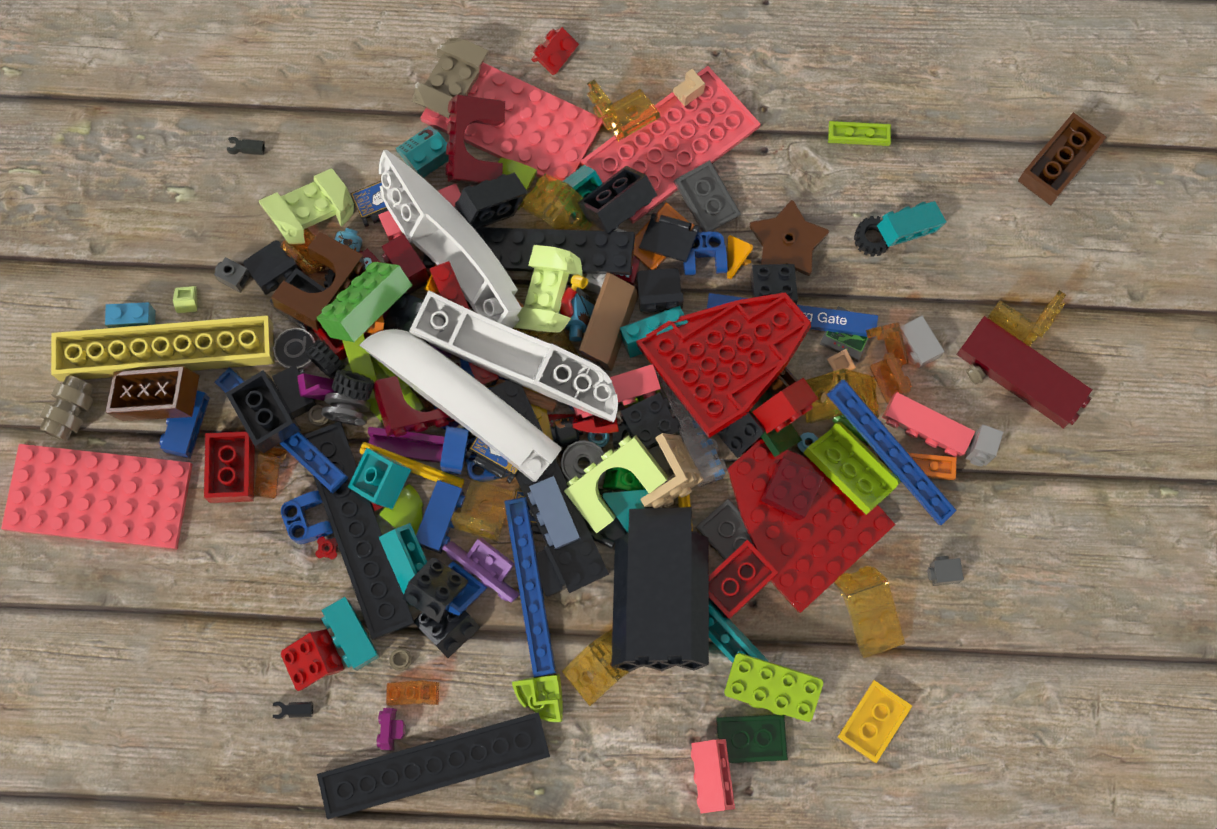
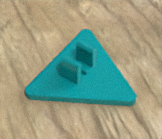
[603,490,649,533]

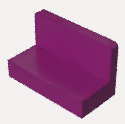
[297,373,338,401]

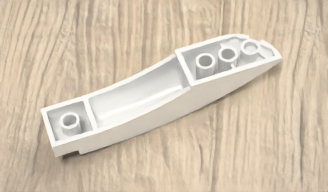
[379,150,522,328]
[409,291,618,422]
[360,329,562,482]

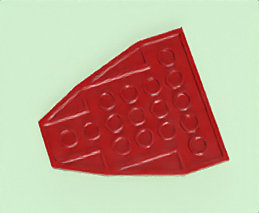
[636,292,811,438]
[727,439,896,613]

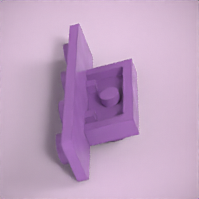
[442,537,520,603]

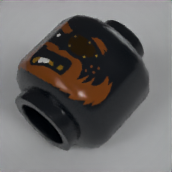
[550,417,583,447]

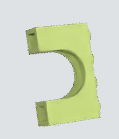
[564,435,668,533]

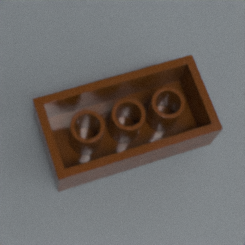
[1018,112,1107,206]

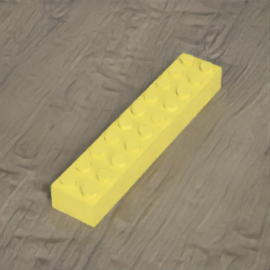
[51,316,275,382]

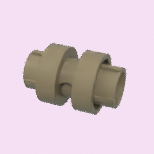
[40,375,94,441]

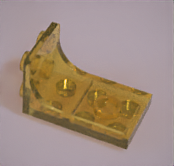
[834,566,905,658]

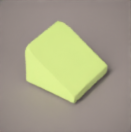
[173,286,197,313]

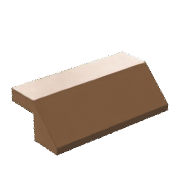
[579,273,639,371]

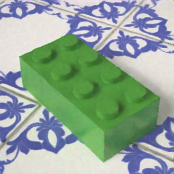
[317,262,412,342]

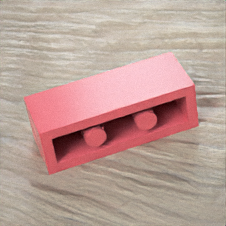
[691,739,735,813]

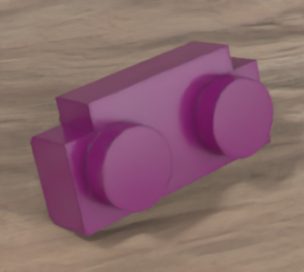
[377,708,406,751]

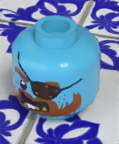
[334,228,363,252]

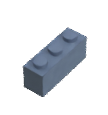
[527,476,580,549]

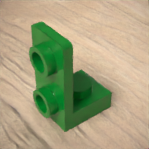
[603,467,654,491]

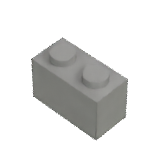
[896,316,945,369]
[965,424,1003,466]

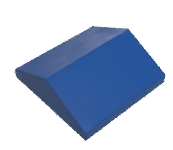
[447,561,487,615]

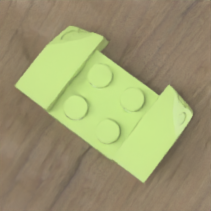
[259,168,354,244]
[513,245,583,332]

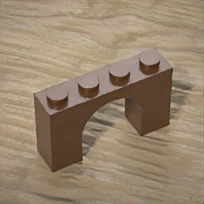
[271,232,365,331]

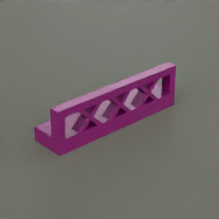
[368,427,445,463]

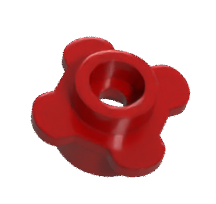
[315,537,338,560]

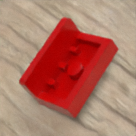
[531,27,579,75]

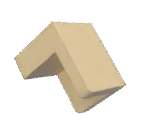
[673,69,705,106]

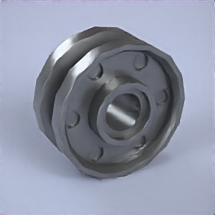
[321,393,371,426]
[561,440,605,484]

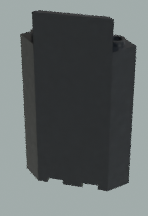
[611,507,709,672]

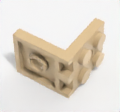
[641,433,704,508]

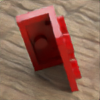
[281,629,345,691]

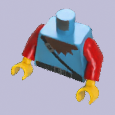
[559,274,596,342]

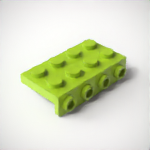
[803,422,900,515]

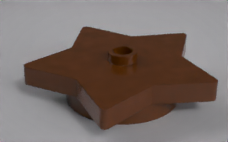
[749,200,829,276]

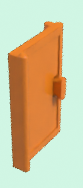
[633,203,695,270]

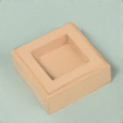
[827,349,856,377]

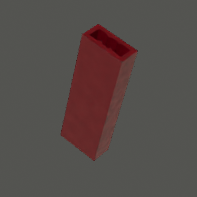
[956,316,1093,429]

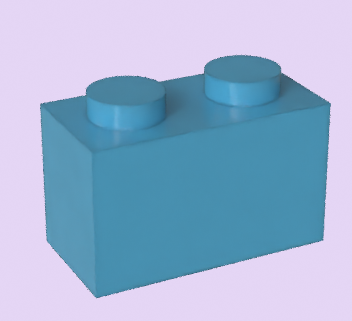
[105,302,156,328]

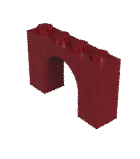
[445,95,505,185]
[373,363,461,437]

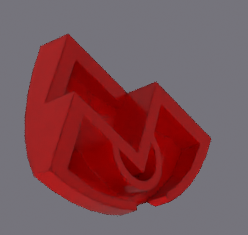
[572,414,619,433]

